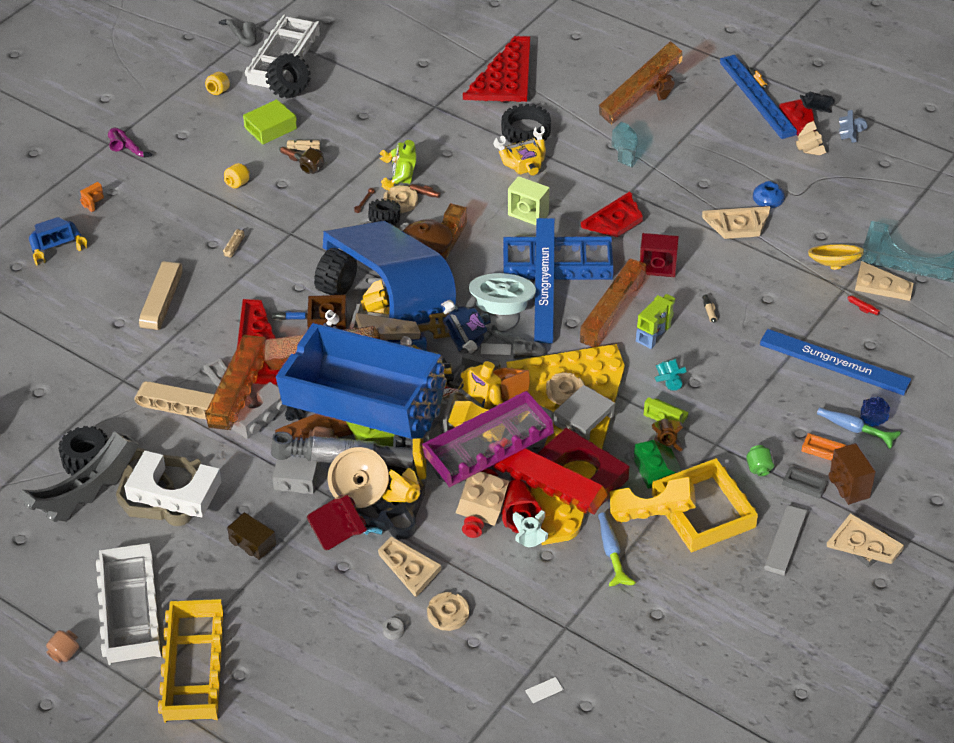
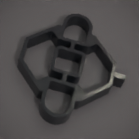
[357,466,425,539]

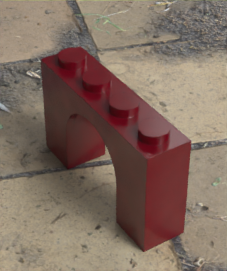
[537,427,630,508]

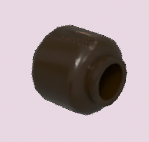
[299,148,325,174]

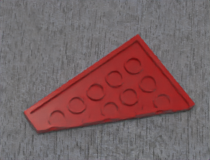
[463,36,530,102]

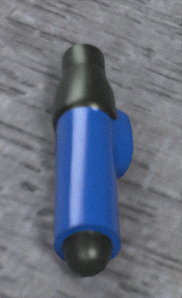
[272,311,307,320]

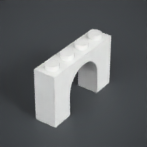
[124,451,221,518]

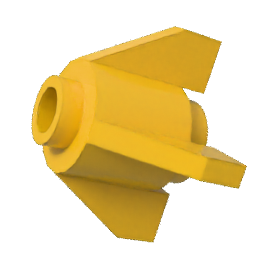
[361,280,390,314]
[382,468,420,503]

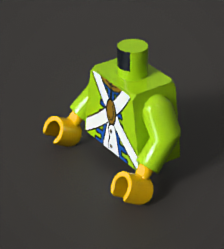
[380,140,416,191]

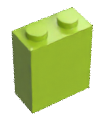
[243,99,297,145]

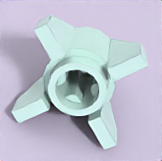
[513,510,548,547]

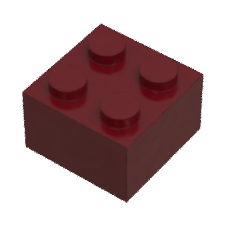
[639,233,679,277]

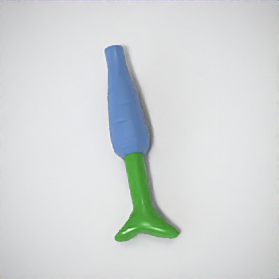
[817,407,901,449]

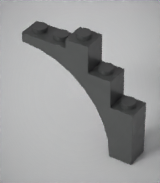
[18,431,139,522]

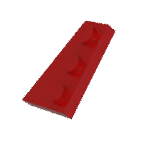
[779,99,816,136]

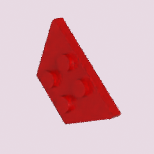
[581,191,643,237]

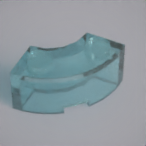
[612,122,638,167]

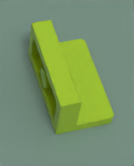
[644,397,689,424]

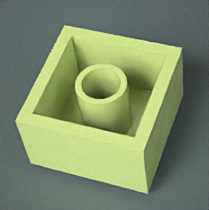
[508,176,550,225]

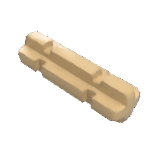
[287,140,320,150]
[223,229,245,258]

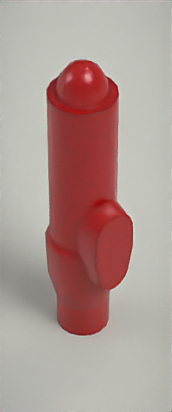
[847,295,880,316]

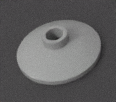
[482,311,518,332]

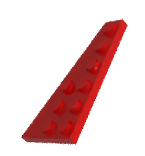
[233,299,284,385]

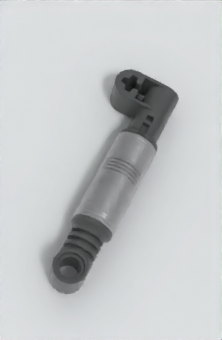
[271,432,413,468]

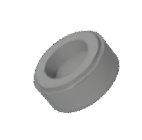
[382,618,404,640]

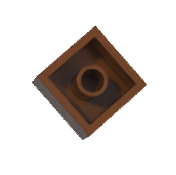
[307,295,347,331]
[829,443,876,505]

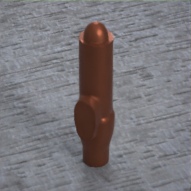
[408,184,440,198]

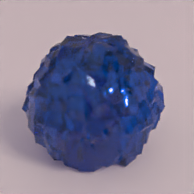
[860,396,890,427]

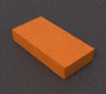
[801,433,846,460]

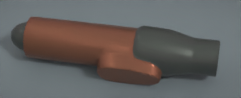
[279,146,302,161]

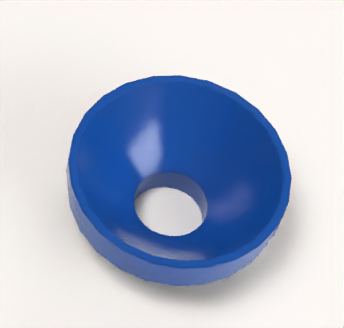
[753,181,785,208]

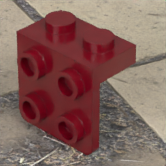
[307,494,367,550]

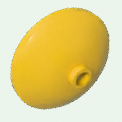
[808,244,864,269]

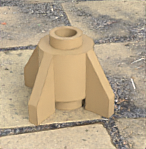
[795,121,826,156]

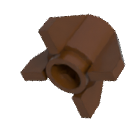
[644,68,675,101]
[652,419,683,452]

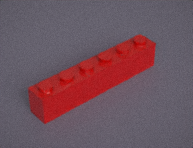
[494,438,607,515]

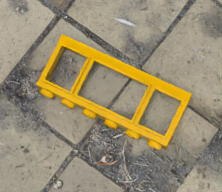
[158,599,224,723]

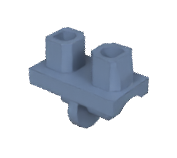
[839,110,867,143]

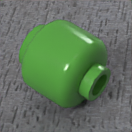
[746,445,775,476]

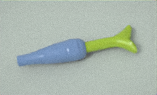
[598,513,636,587]

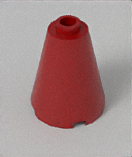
[502,479,542,533]

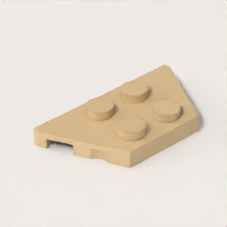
[702,206,770,239]

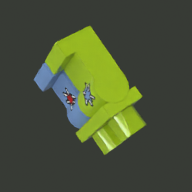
[636,294,675,349]

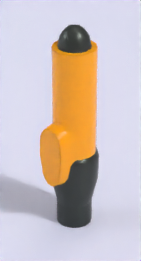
[748,67,767,89]

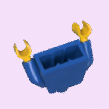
[29,217,87,265]

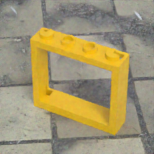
[651,458,758,553]

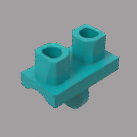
[655,359,687,391]

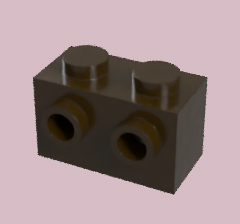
[227,512,276,560]

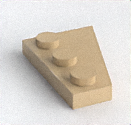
[855,261,914,301]
[355,313,421,340]
[827,513,904,564]

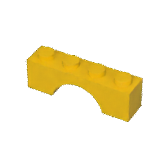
[610,477,696,522]

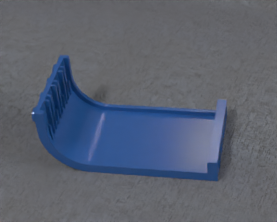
[323,221,456,325]

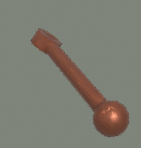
[354,188,375,213]

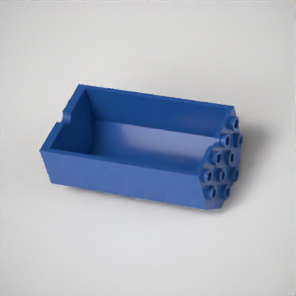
[276,323,447,439]

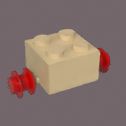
[456,469,509,538]

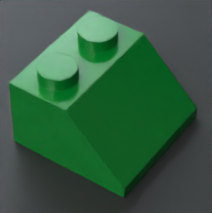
[634,440,682,489]

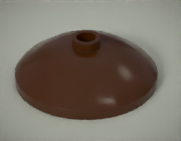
[402,219,452,254]

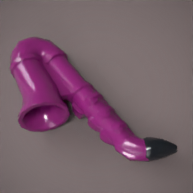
[108,127,152,158]

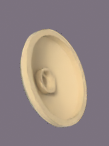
[328,447,389,508]

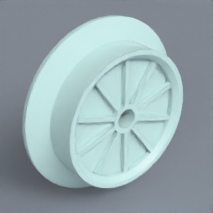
[469,273,536,315]

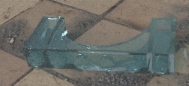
[860,221,954,283]

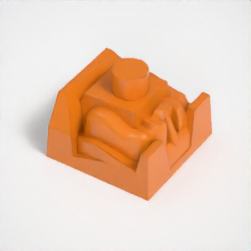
[493,367,530,401]

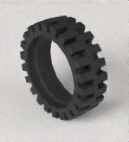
[501,103,551,144]

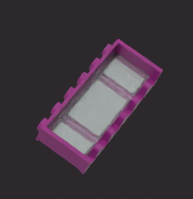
[422,391,554,488]

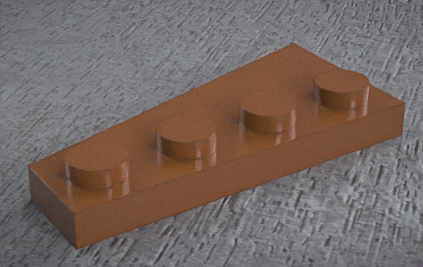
[275,413,353,440]

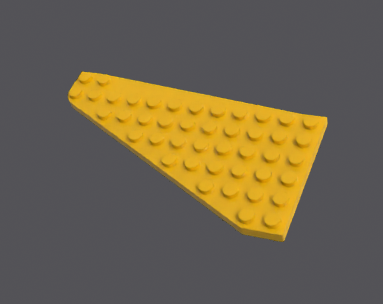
[506,344,625,545]

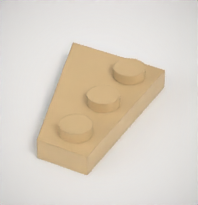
[378,537,441,597]

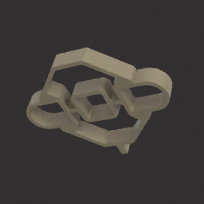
[116,448,201,526]

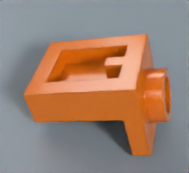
[80,182,104,212]

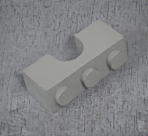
[229,382,287,439]

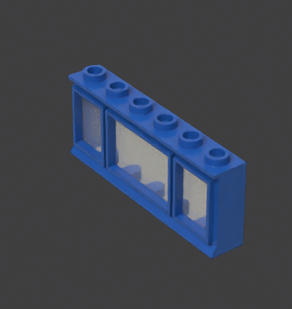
[503,237,613,280]

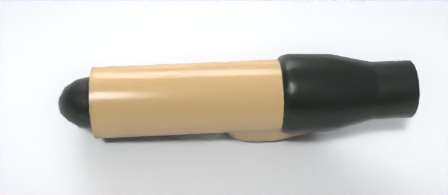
[702,294,717,323]

